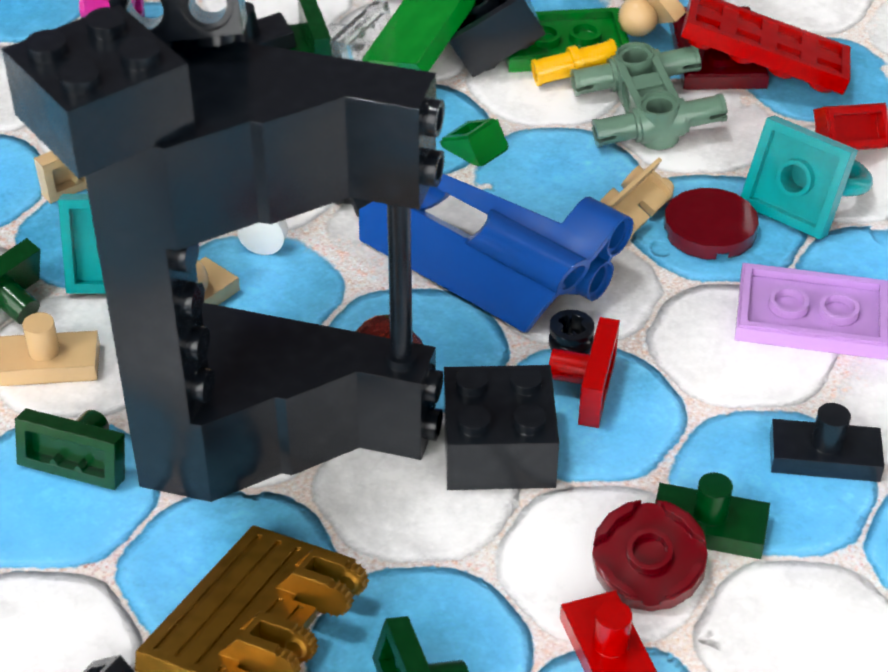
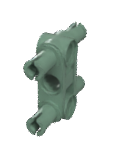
[570,42,728,150]

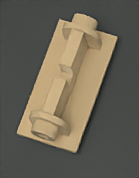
[600,157,674,238]

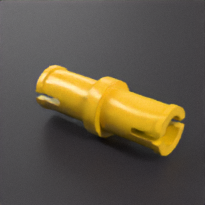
[531,39,617,87]

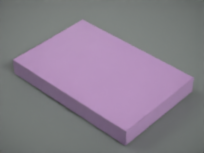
[735,263,888,360]

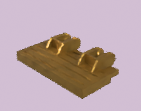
[135,525,369,672]

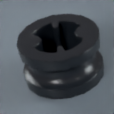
[549,309,594,354]

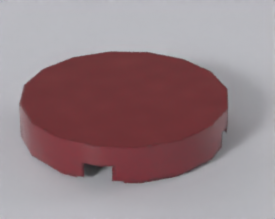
[664,188,759,259]
[592,500,708,612]

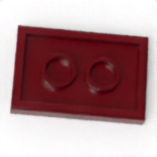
[669,6,769,90]

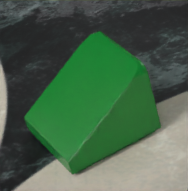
[440,118,508,166]

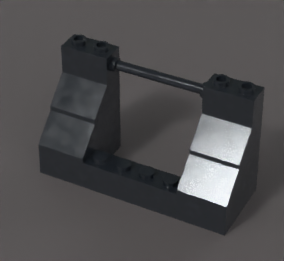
[85,39,445,502]

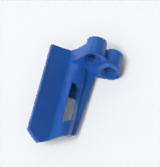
[359,174,634,333]

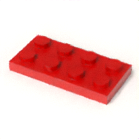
[681,0,850,95]

